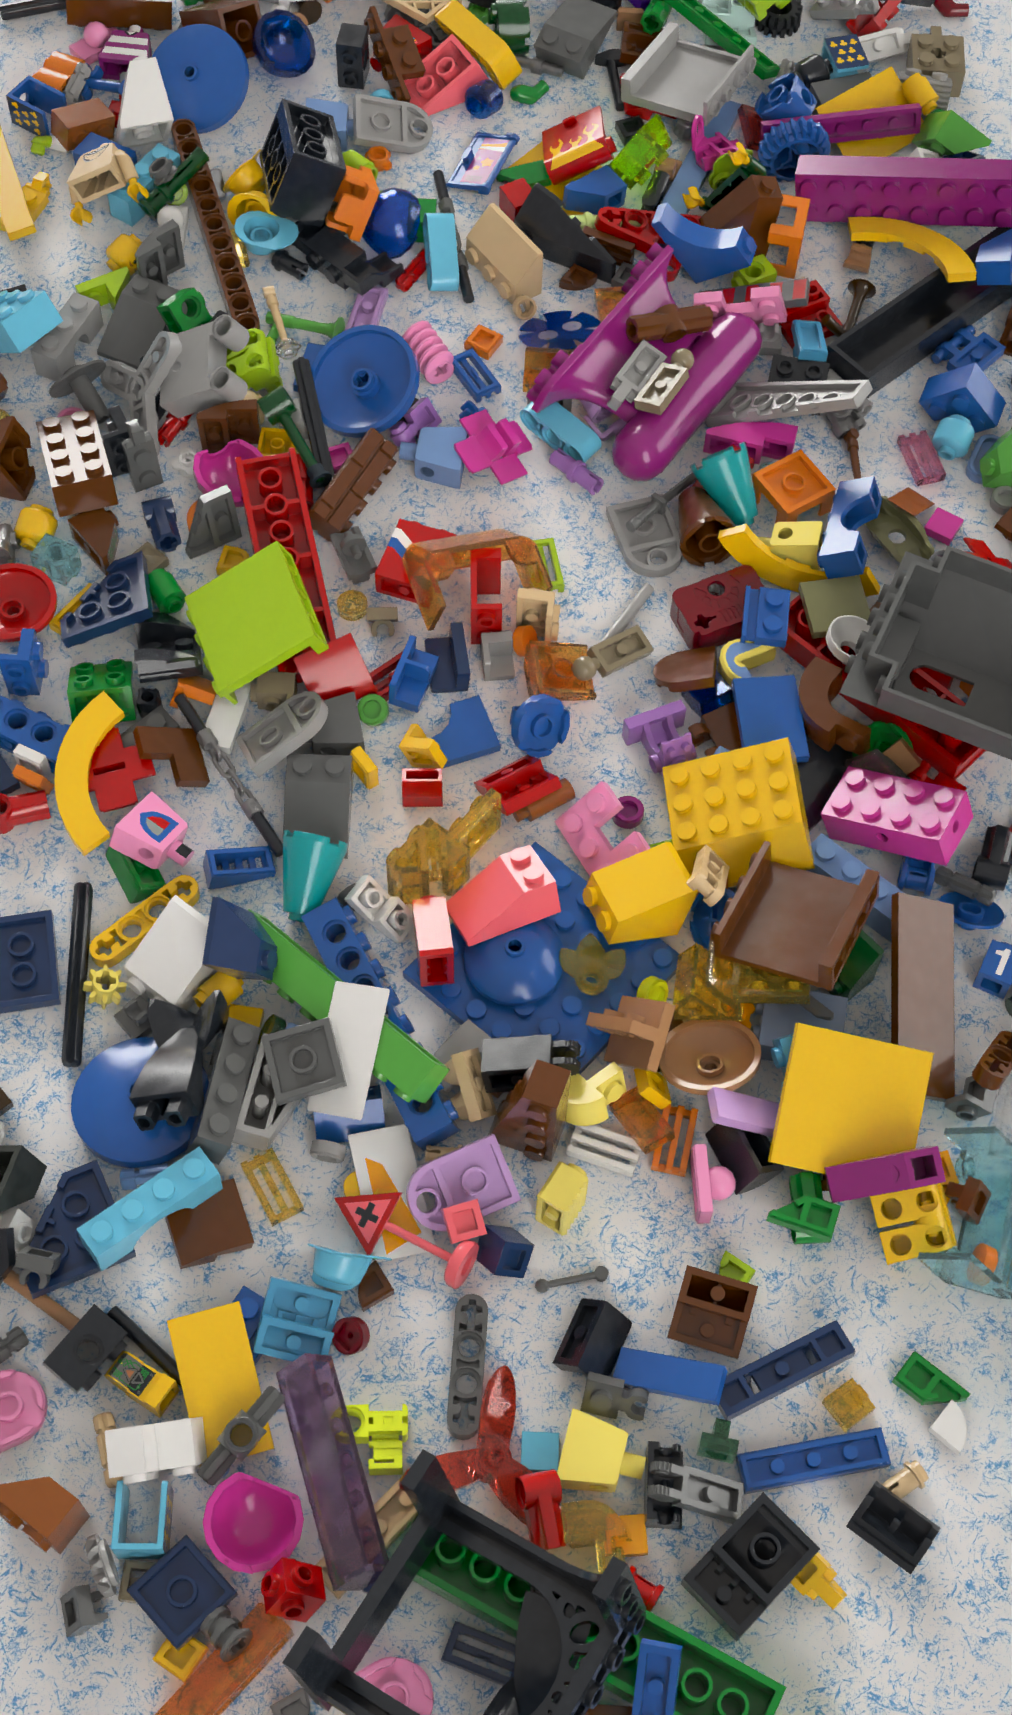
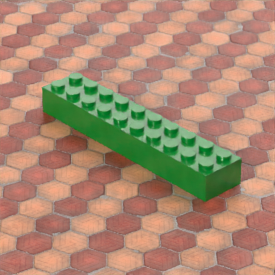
[413,1534,787,1715]

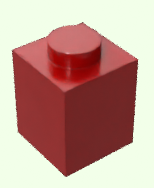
[499,178,532,222]

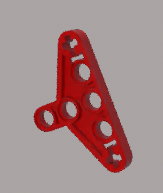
[595,207,701,282]

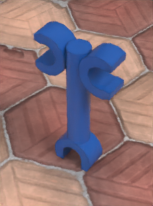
[78,63,125,101]

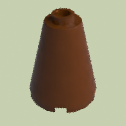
[678,486,736,567]

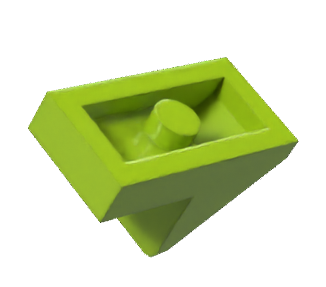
[75,266,131,310]

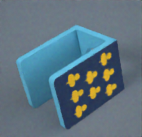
[821,34,869,79]
[111,1480,174,1559]

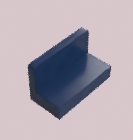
[424,622,471,693]

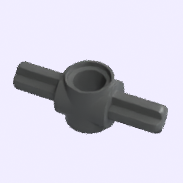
[197,1386,286,1486]

